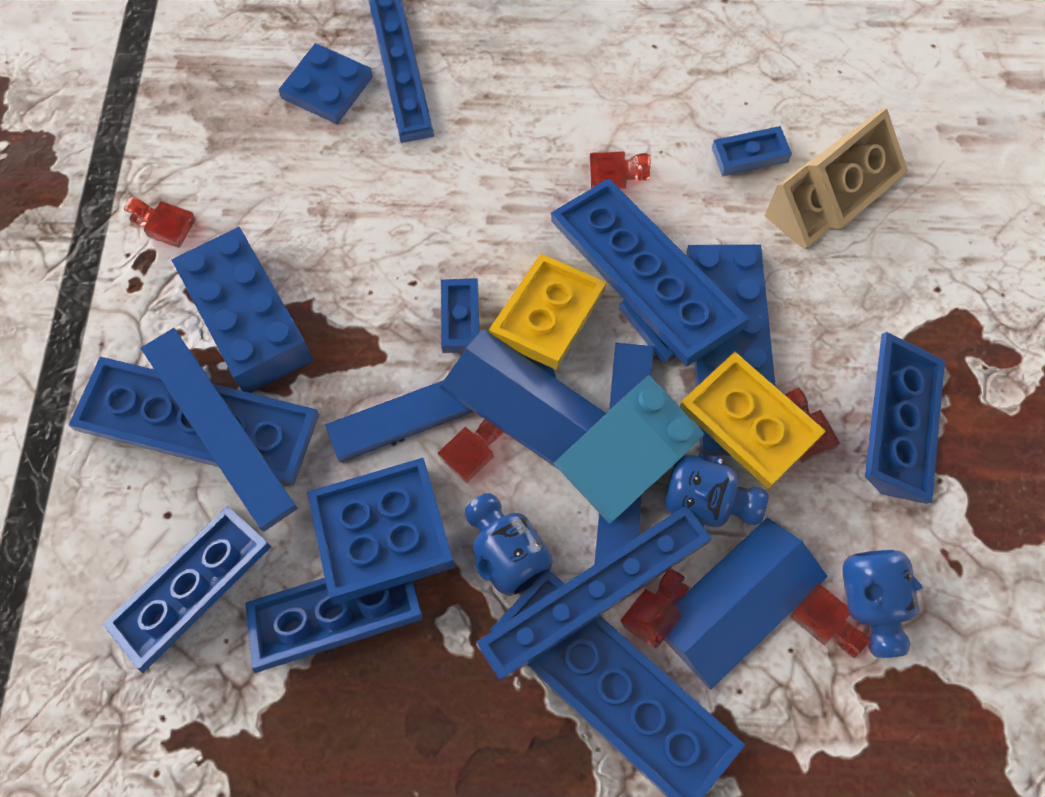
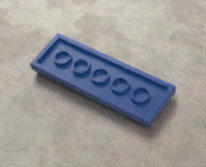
[551,178,749,367]
[686,244,776,456]
[68,356,319,486]
[490,570,745,797]

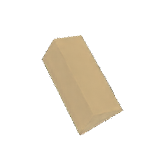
[764,108,908,248]

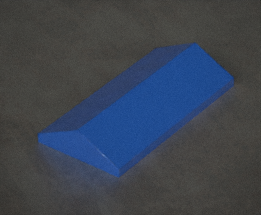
[440,329,606,470]
[865,332,945,504]
[103,505,271,673]
[651,517,828,690]
[245,577,423,673]

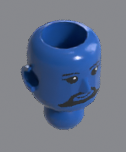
[664,453,769,527]
[465,493,553,596]
[842,550,923,658]

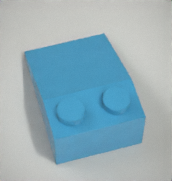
[553,375,704,524]

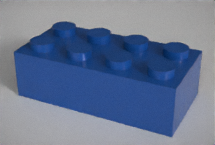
[171,226,314,393]

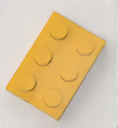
[489,253,607,370]
[679,352,826,490]

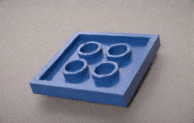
[307,458,455,605]

